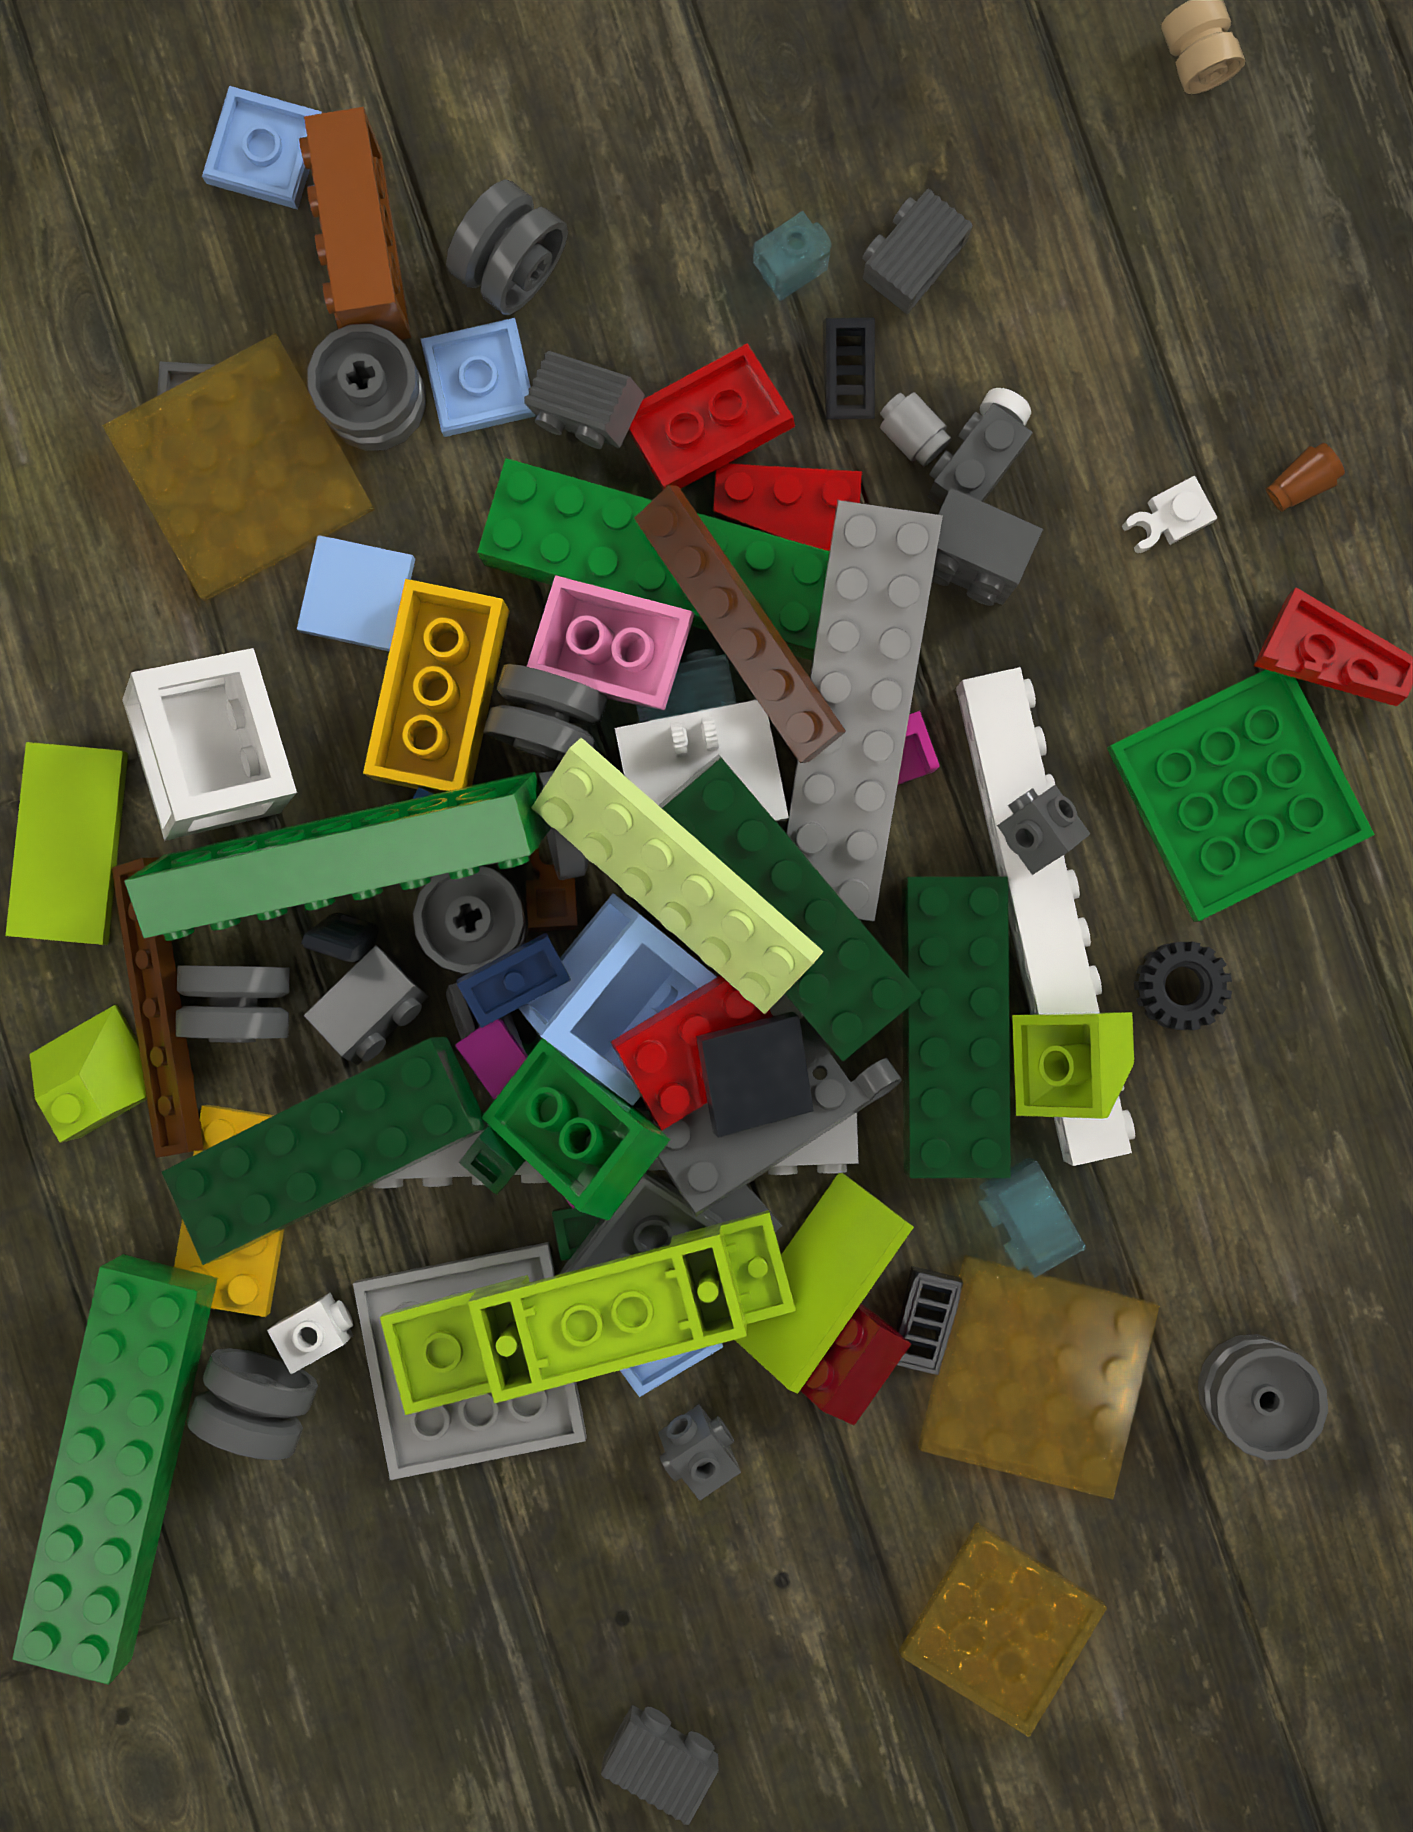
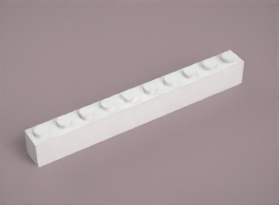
[956,667,1135,1166]

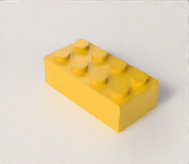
[363,579,509,793]

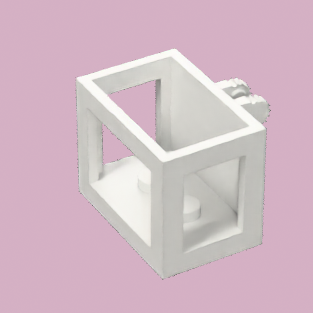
[122,648,297,841]
[615,700,789,827]

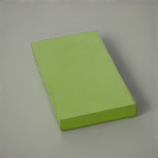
[5,742,128,945]
[735,1173,914,1394]

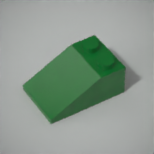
[481,1038,671,1221]

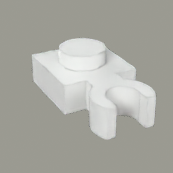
[1122,476,1217,553]

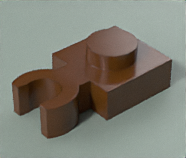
[526,848,578,933]

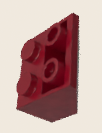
[800,1304,911,1426]

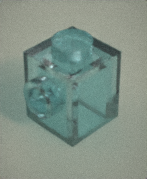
[753,211,831,301]

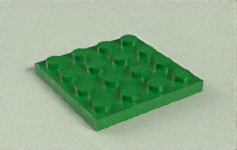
[1107,669,1375,922]

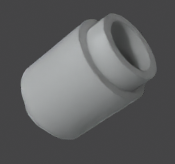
[880,392,952,467]

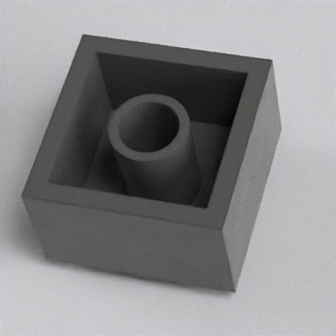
[932,488,1043,606]

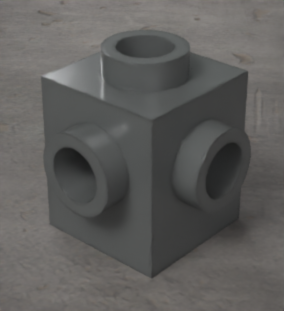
[997,785,1090,875]
[658,1405,741,1500]

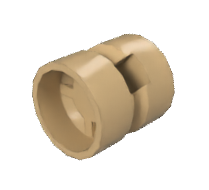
[1161,0,1245,94]

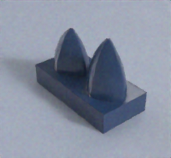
[456,933,571,1028]

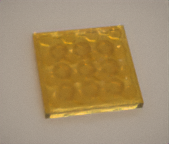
[102,333,375,602]
[918,1255,1160,1500]

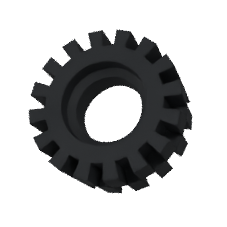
[1134,942,1232,1030]

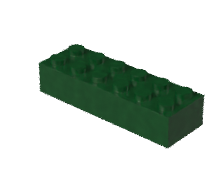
[658,754,922,1061]
[902,876,1011,1178]
[162,1037,488,1265]

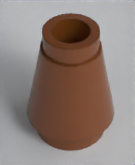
[1266,443,1345,512]

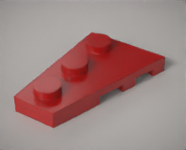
[714,463,862,551]
[1253,588,1413,707]

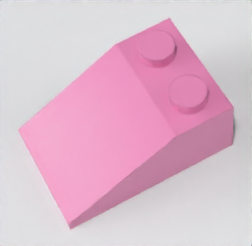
[527,575,695,710]

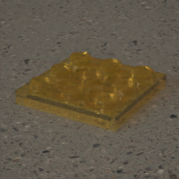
[899,1522,1107,1737]

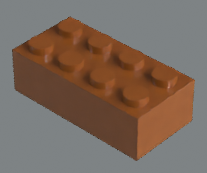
[299,107,412,340]

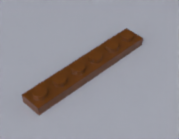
[634,485,846,763]
[112,857,204,1158]

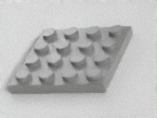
[353,1242,587,1480]

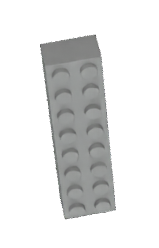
[786,500,943,921]

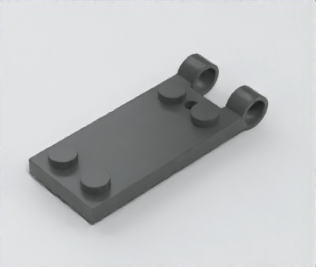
[652,1022,902,1217]

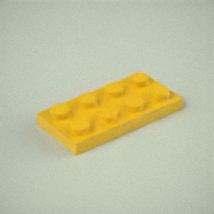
[174,1105,284,1317]

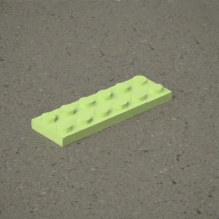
[531,738,824,1014]

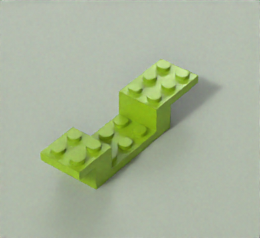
[380,1210,796,1415]

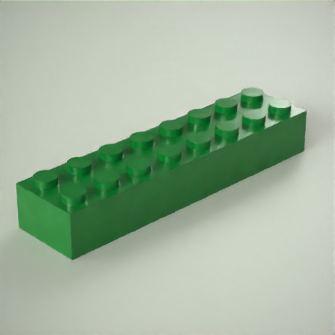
[477,458,829,661]
[125,772,551,941]
[12,1254,218,1685]

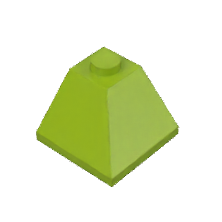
[30,1005,147,1143]
[1012,1012,1134,1119]

